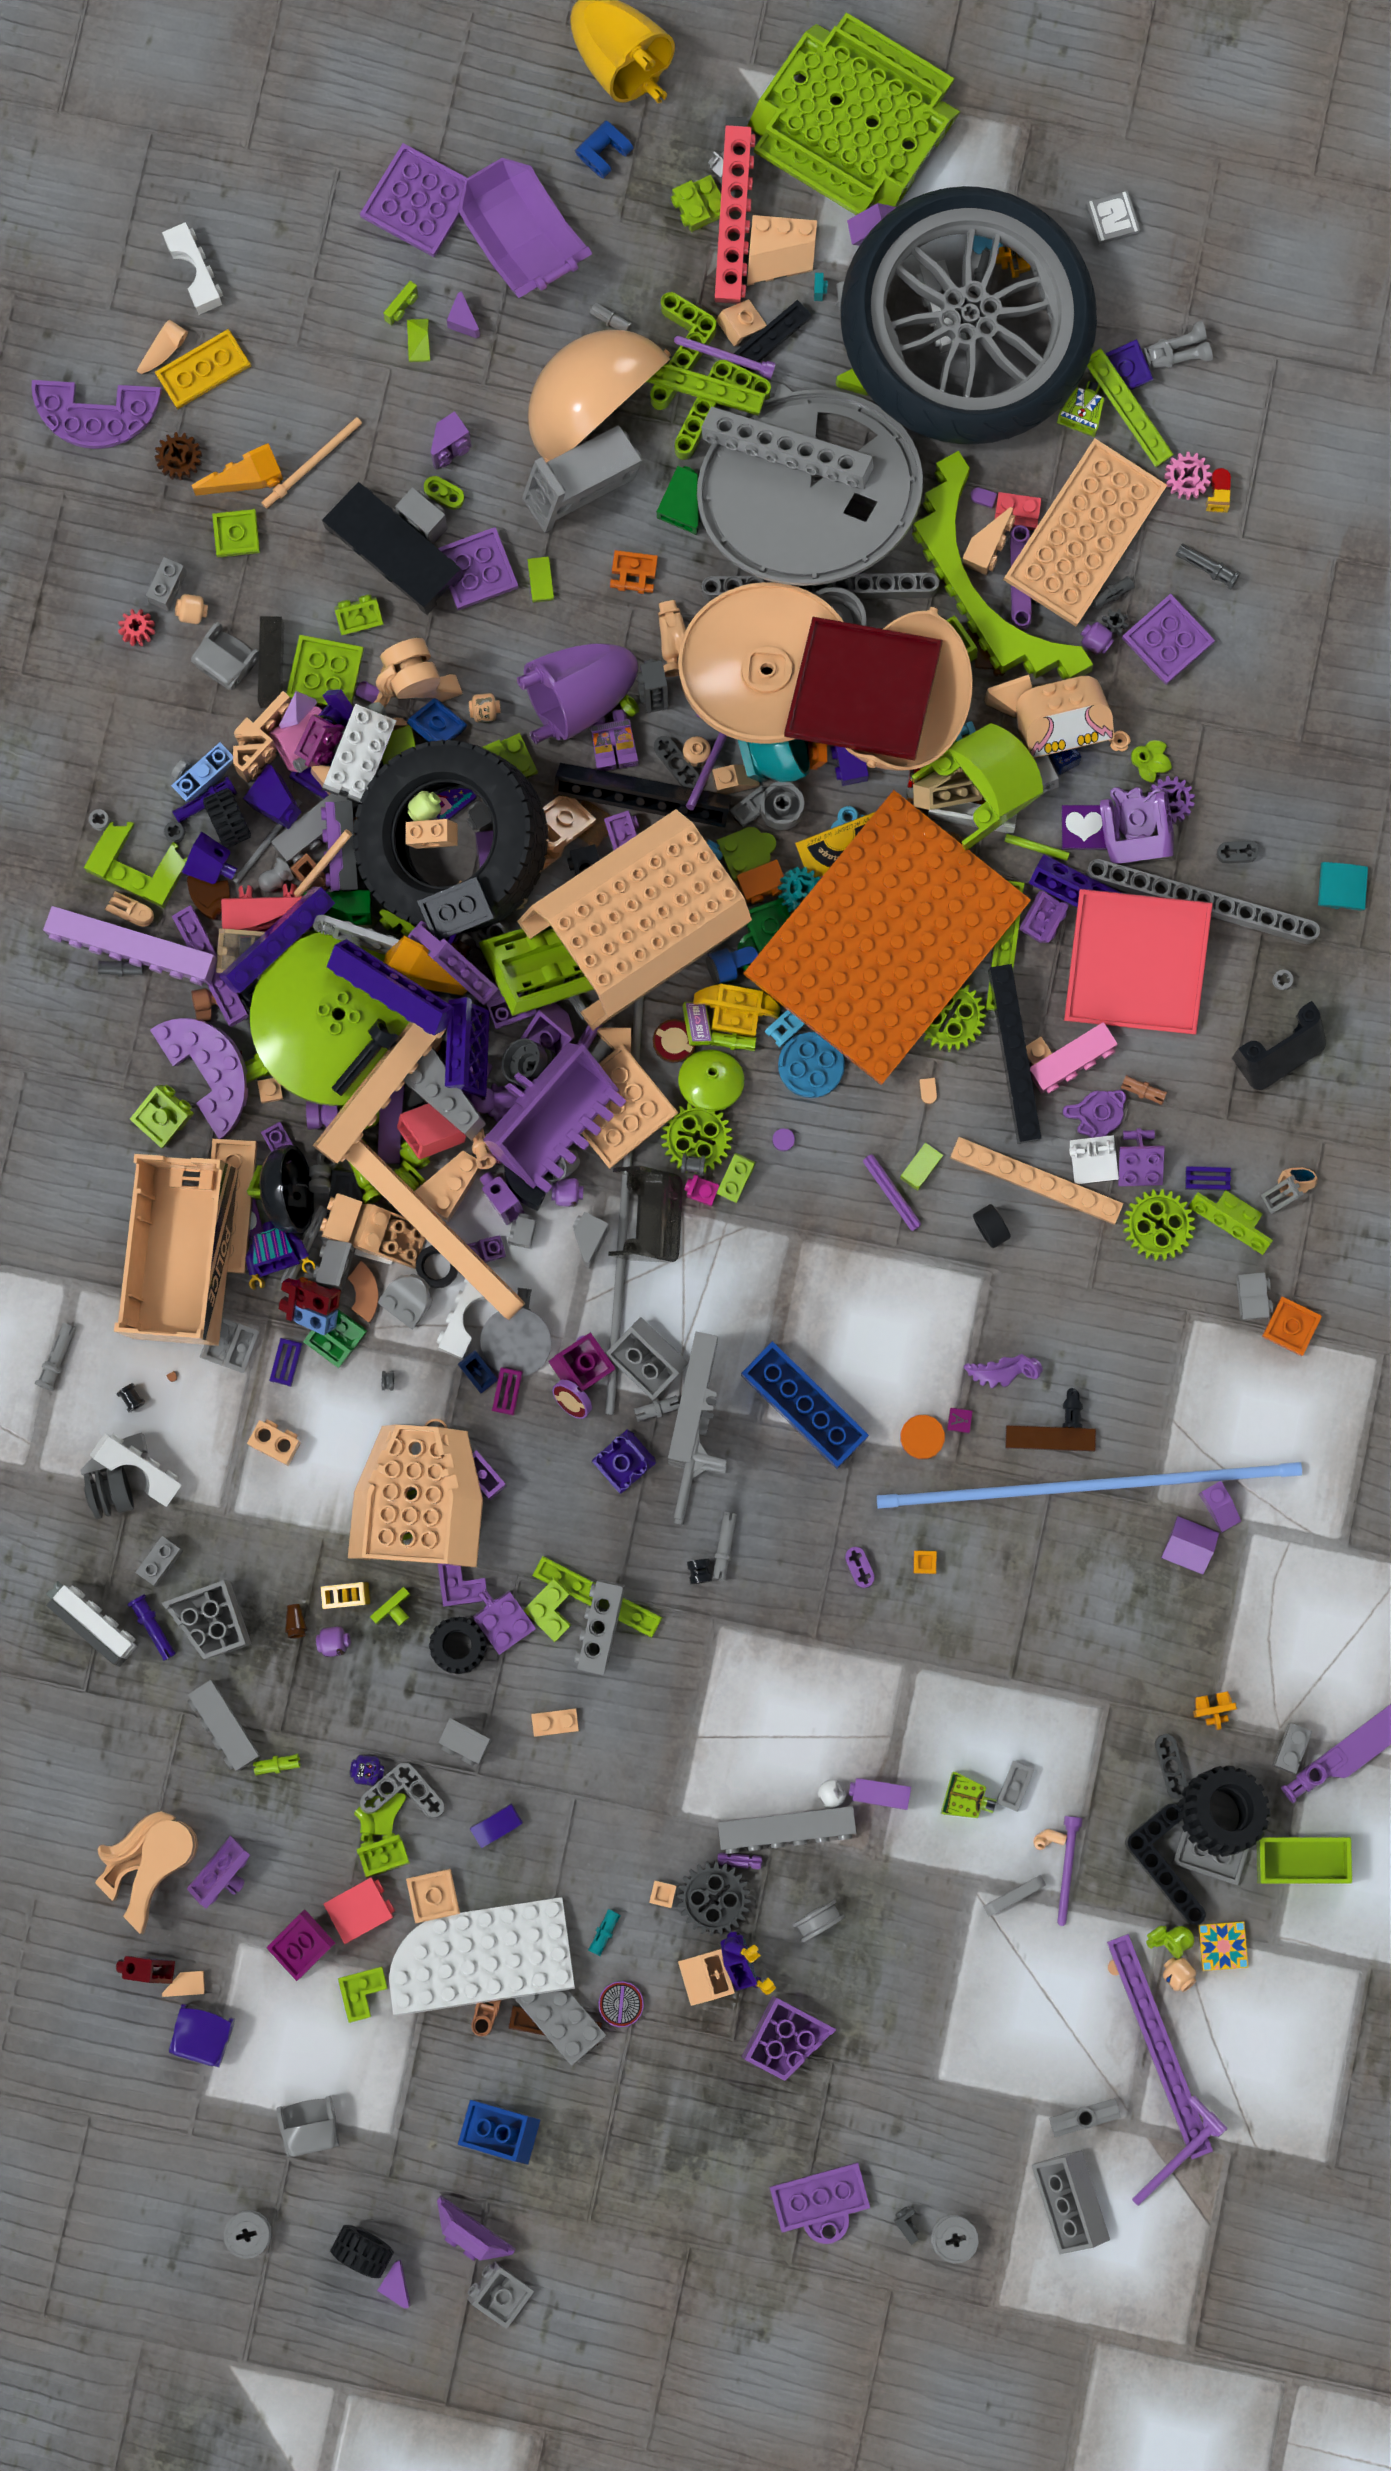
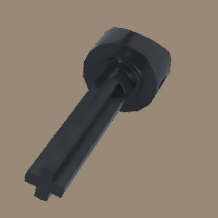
[332,1018,402,1096]

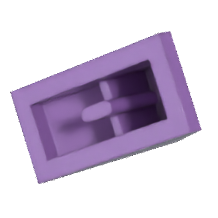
[447,291,480,338]
[377,2259,410,2309]

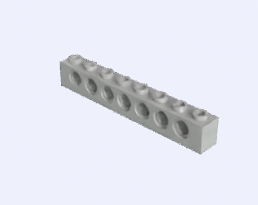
[701,407,873,489]

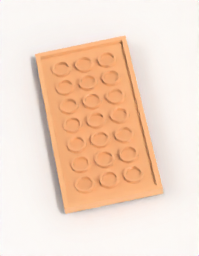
[1003,438,1167,627]

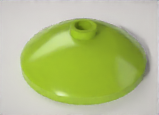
[678,1050,744,1111]

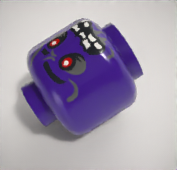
[350,1755,384,1786]

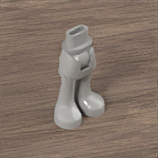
[1142,321,1213,370]

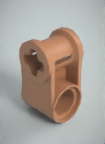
[471,2000,502,2037]

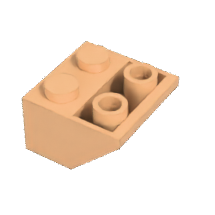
[678,1949,735,2006]

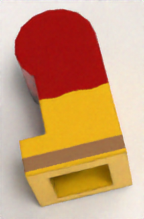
[1206,468,1231,513]

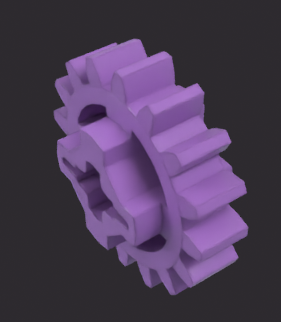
[1147,776,1195,824]

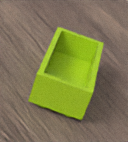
[1256,1837,1352,1884]

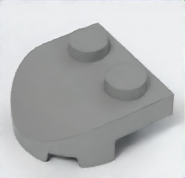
[378,1274,433,1329]

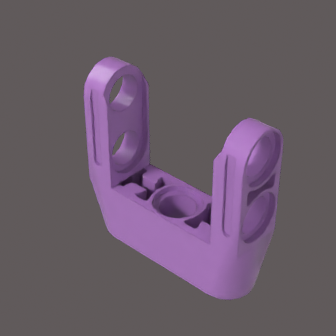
[1100,791,1174,864]

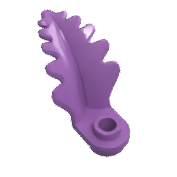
[964,1354,1043,1388]

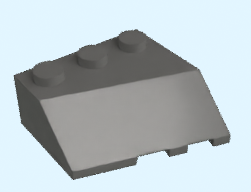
[162,1580,252,1659]

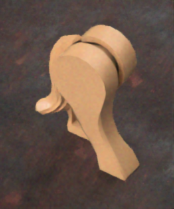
[374,638,463,708]
[95,1811,198,1934]

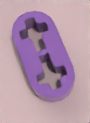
[845,1547,874,1588]

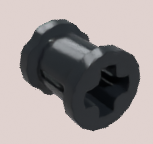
[117,1383,145,1413]

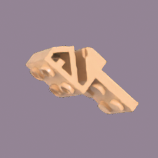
[233,691,291,783]
[539,796,597,873]

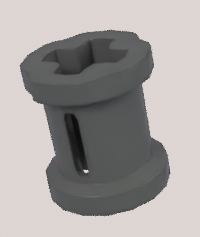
[681,1153,705,1175]

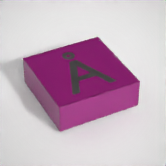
[947,1408,973,1434]

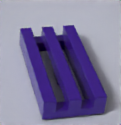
[1185,1166,1231,1191]
[269,1338,303,1387]

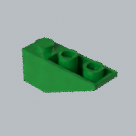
[304,889,372,925]

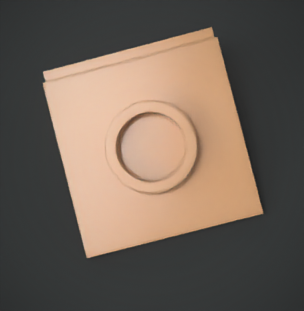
[716,299,767,347]

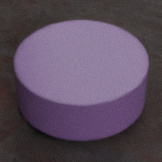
[772,1128,795,1152]

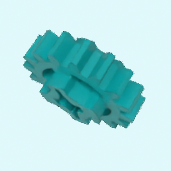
[778,867,821,912]

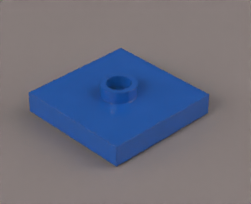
[407,698,467,742]

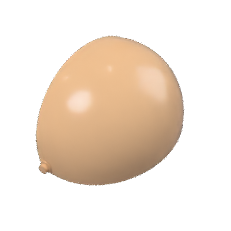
[528,330,671,462]
[846,607,973,771]

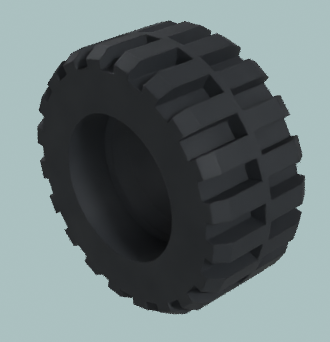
[1179,1766,1270,1857]

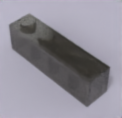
[257,616,284,708]

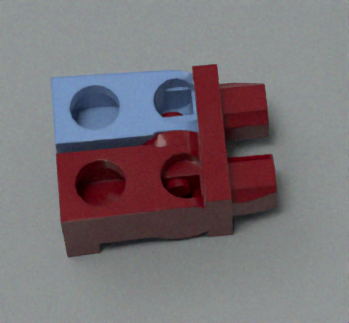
[279,1277,341,1335]

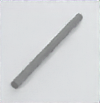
[233,799,302,885]

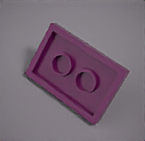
[266,1910,335,1981]

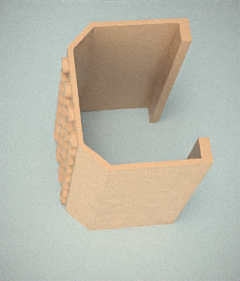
[517,809,752,1031]

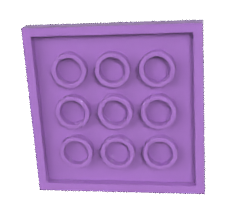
[360,143,467,257]

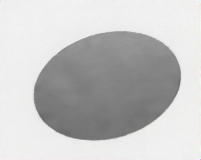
[480,1308,551,1377]

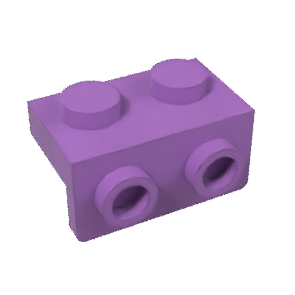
[1019,891,1069,943]

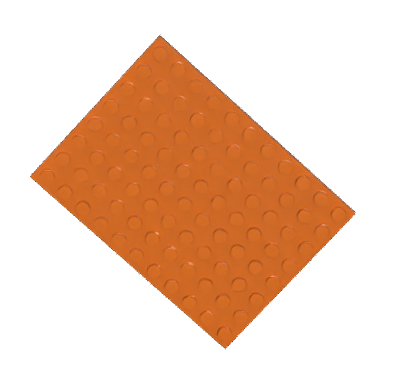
[743,790,1031,1085]

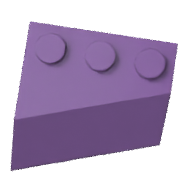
[741,1996,836,2081]

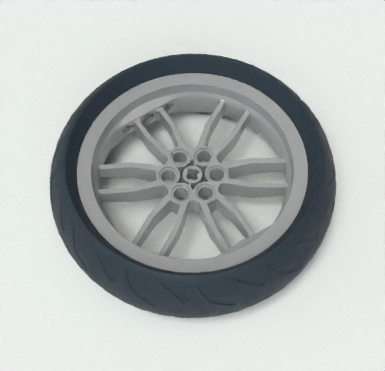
[840,186,1097,444]

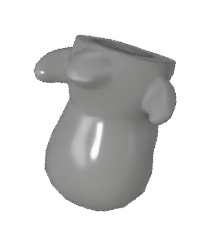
[258,857,294,892]

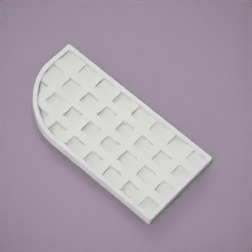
[389,1897,575,2016]

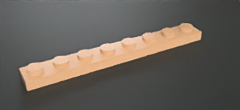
[950,1137,1123,1225]

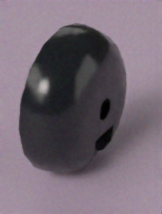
[259,1145,314,1234]

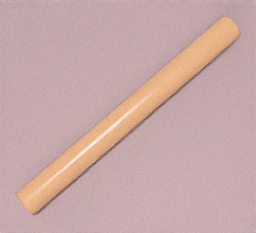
[294,829,352,897]

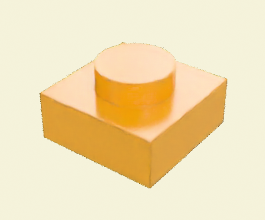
[913,1551,937,1574]

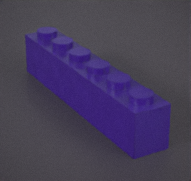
[219,887,335,993]
[327,939,454,1036]

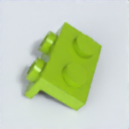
[356,1833,410,1878]

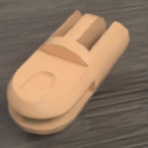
[105,891,154,927]

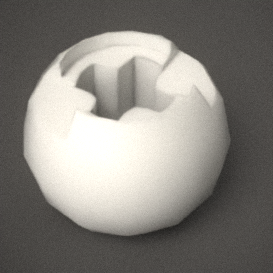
[818,1780,846,1809]

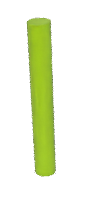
[1004,833,1070,861]

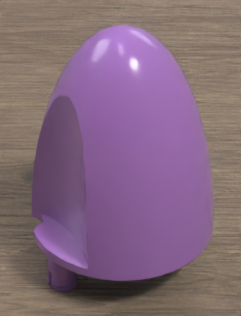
[517,644,638,744]

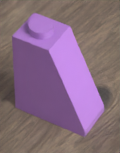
[849,1778,911,1810]

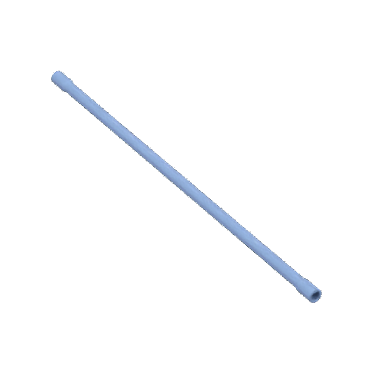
[877,1462,1302,1509]

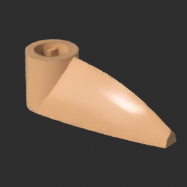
[136,320,188,374]

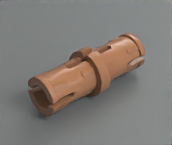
[1121,1075,1167,1105]

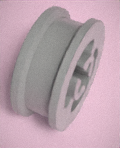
[792,1899,845,1943]

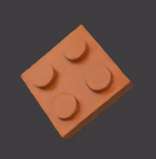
[1262,1296,1322,1356]

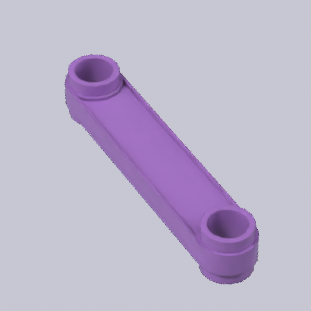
[1010,525,1031,631]

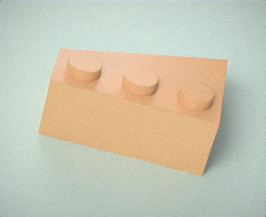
[747,215,817,286]

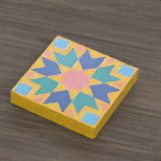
[1198,1921,1248,1971]

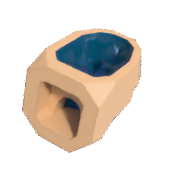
[1278,1167,1318,1197]

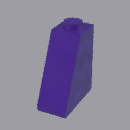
[243,764,301,829]

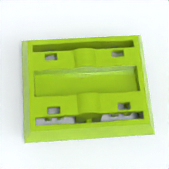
[479,926,594,1016]

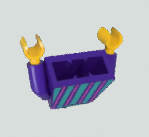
[245,1221,316,1290]
[720,1932,776,1995]

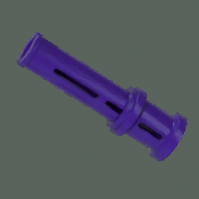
[172,776,238,823]
[127,1594,176,1661]

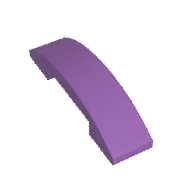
[378,1083,405,1164]

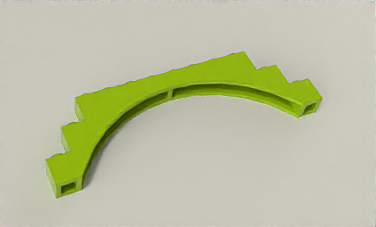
[912,451,1093,680]

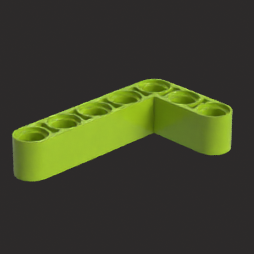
[650,292,716,410]
[675,360,771,460]

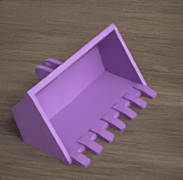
[483,1043,626,1193]

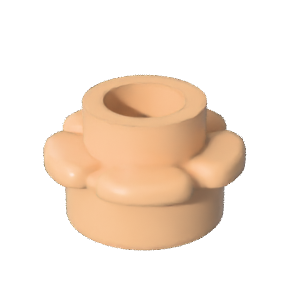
[1109,730,1131,752]

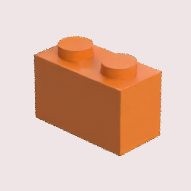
[736,859,784,904]

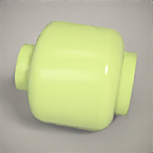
[408,791,441,821]

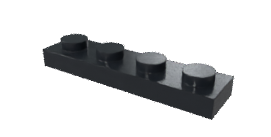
[733,299,812,371]

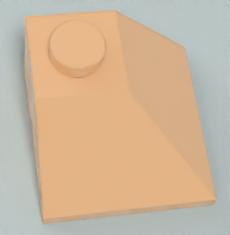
[985,674,1032,717]

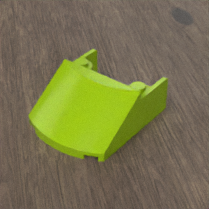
[912,723,1044,851]

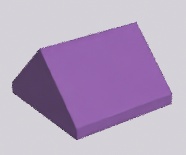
[1161,1516,1219,1575]

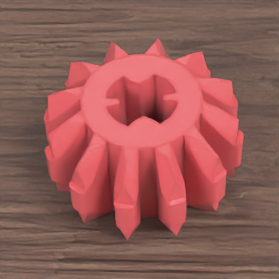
[118,609,155,646]

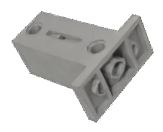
[522,425,642,533]

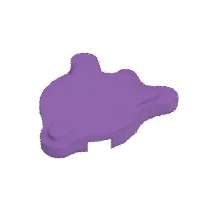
[1110,787,1164,839]
[1062,1090,1126,1138]

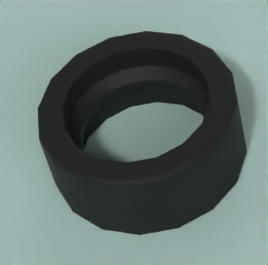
[416,1245,458,1288]

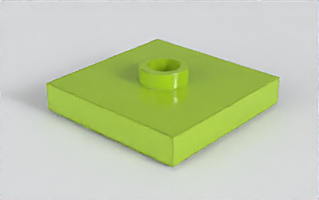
[212,509,260,558]

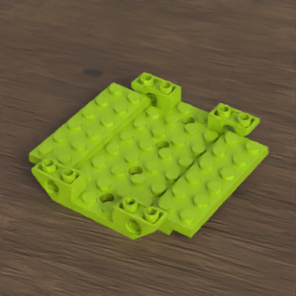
[747,12,960,215]

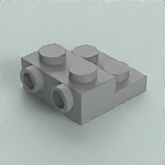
[467,2261,534,2329]

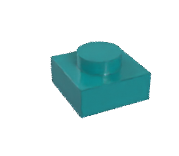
[814,273,828,301]

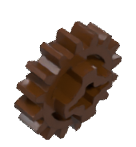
[154,432,202,480]

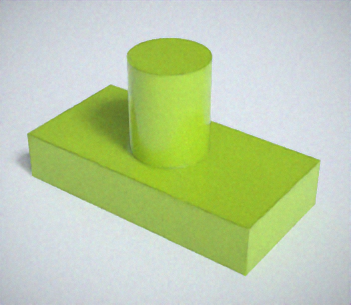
[370,1587,411,1626]

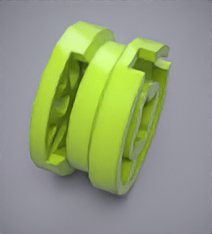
[394,1160,426,1191]

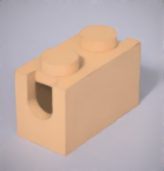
[319,1193,362,1243]

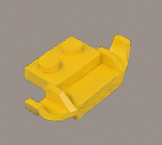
[693,983,780,1037]

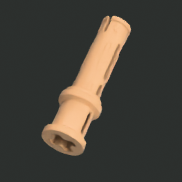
[472,1112,496,1169]

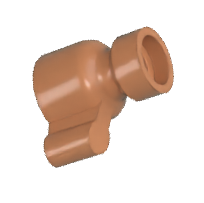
[191,988,218,1021]

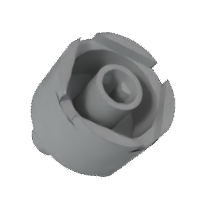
[760,781,804,830]

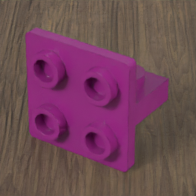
[294,714,344,767]

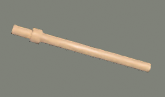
[261,417,362,509]

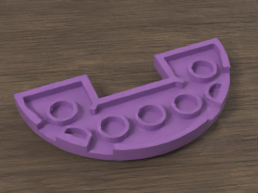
[32,380,162,449]
[150,1018,248,1139]

